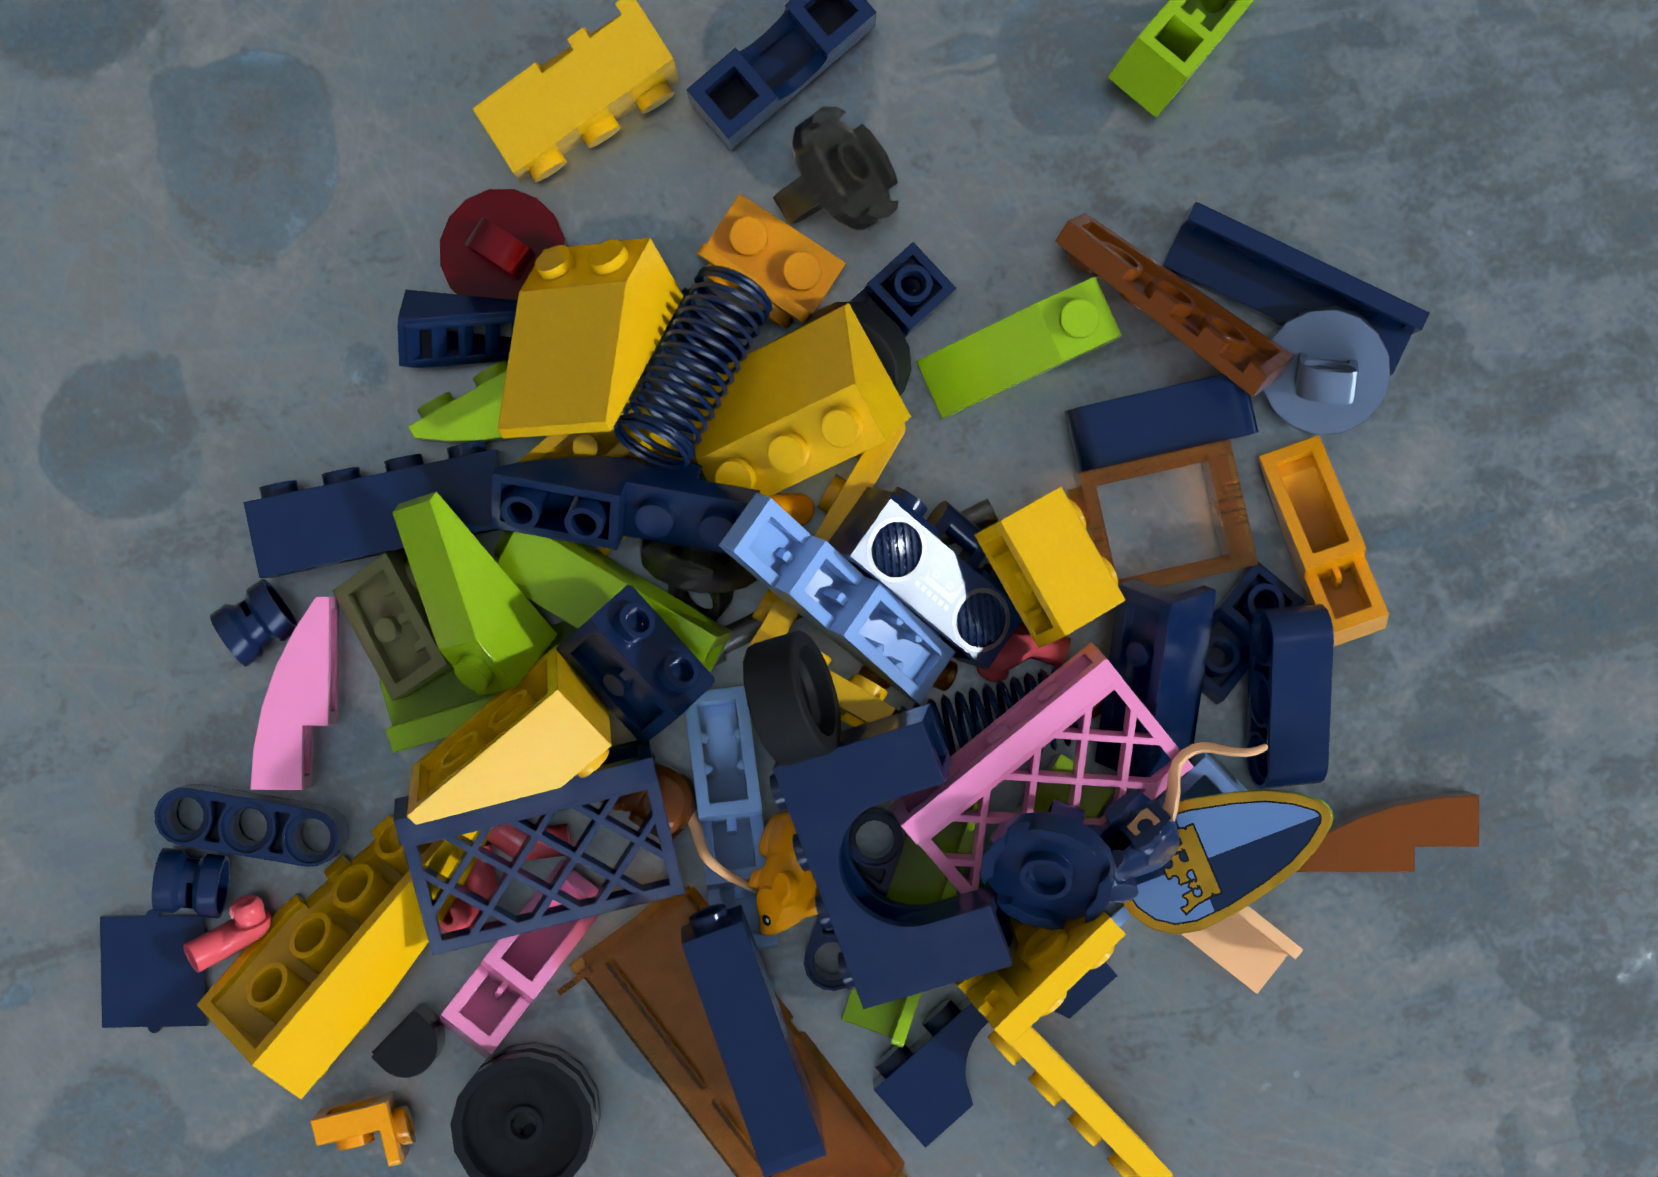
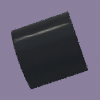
[371,1003,445,1078]

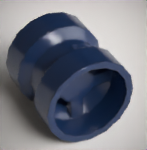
[210,579,298,667]
[152,848,230,919]

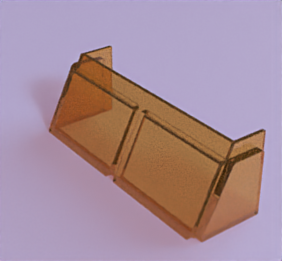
[557,885,907,1177]

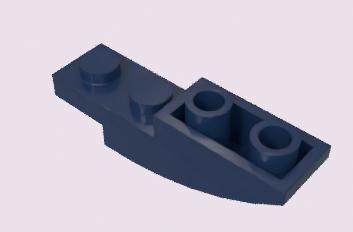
[491,456,760,554]

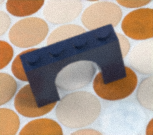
[770,703,1019,1009]

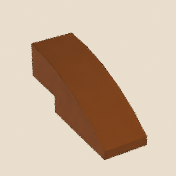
[1296,791,1479,872]

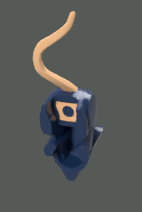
[1086,742,1268,903]

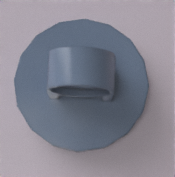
[1264,305,1390,435]

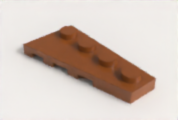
[1055,213,1295,397]

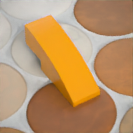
[1259,435,1389,647]

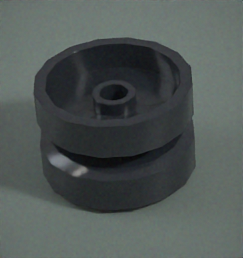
[450,1043,600,1177]

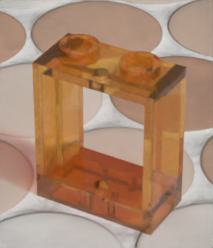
[1066,439,1258,588]

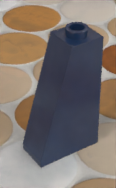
[681,904,827,1177]

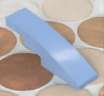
[719,492,955,704]
[685,685,778,950]

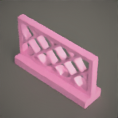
[890,642,1194,917]

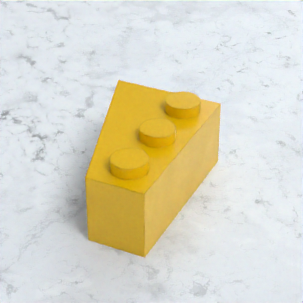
[472,0,680,182]

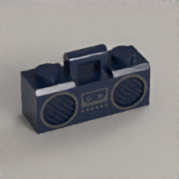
[828,487,1022,670]

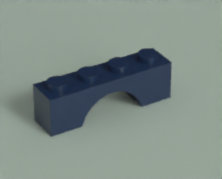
[873,962,1117,1148]

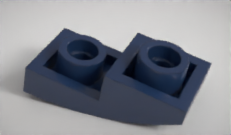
[850,242,956,338]
[1202,561,1306,705]

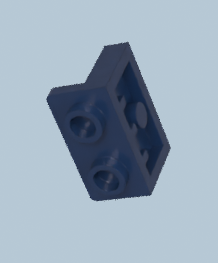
[556,585,715,745]

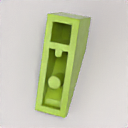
[1107,0,1255,118]
[916,277,1122,419]
[392,491,558,696]

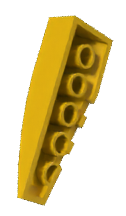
[197,815,493,1099]

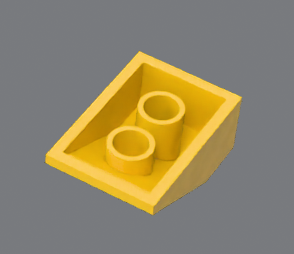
[497,238,683,439]
[407,645,611,825]

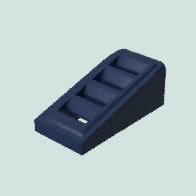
[397,289,518,368]

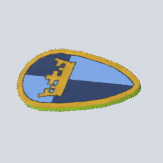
[1122,789,1333,935]

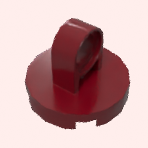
[440,189,566,300]

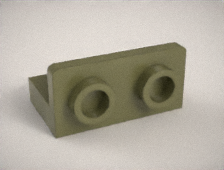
[332,549,453,701]

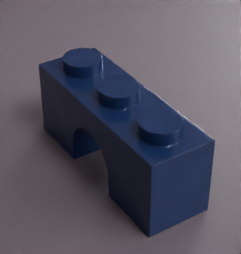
[686,0,877,150]

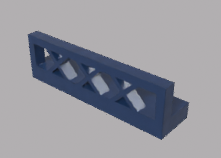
[1162,202,1430,376]

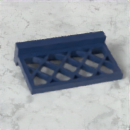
[394,740,686,956]

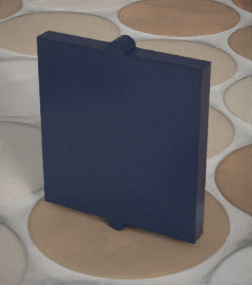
[100,909,209,1033]

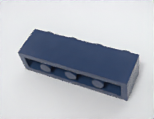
[243,441,505,578]

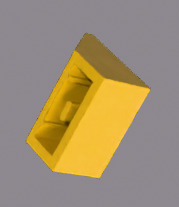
[974,486,1126,648]

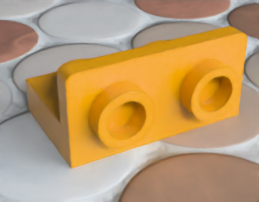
[696,193,846,330]

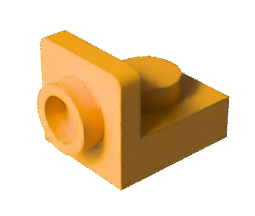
[310,1091,416,1167]

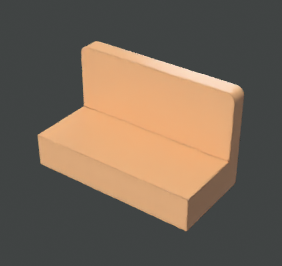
[1182,906,1303,994]

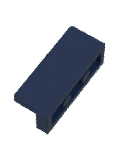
[1095,579,1216,777]

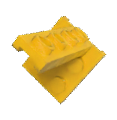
[742,423,906,727]
[955,911,1173,1177]

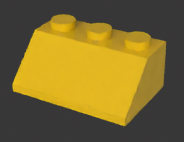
[690,303,911,497]

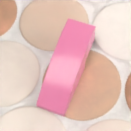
[250,597,339,790]
[437,860,599,1059]

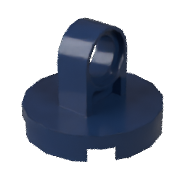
[980,798,1117,930]

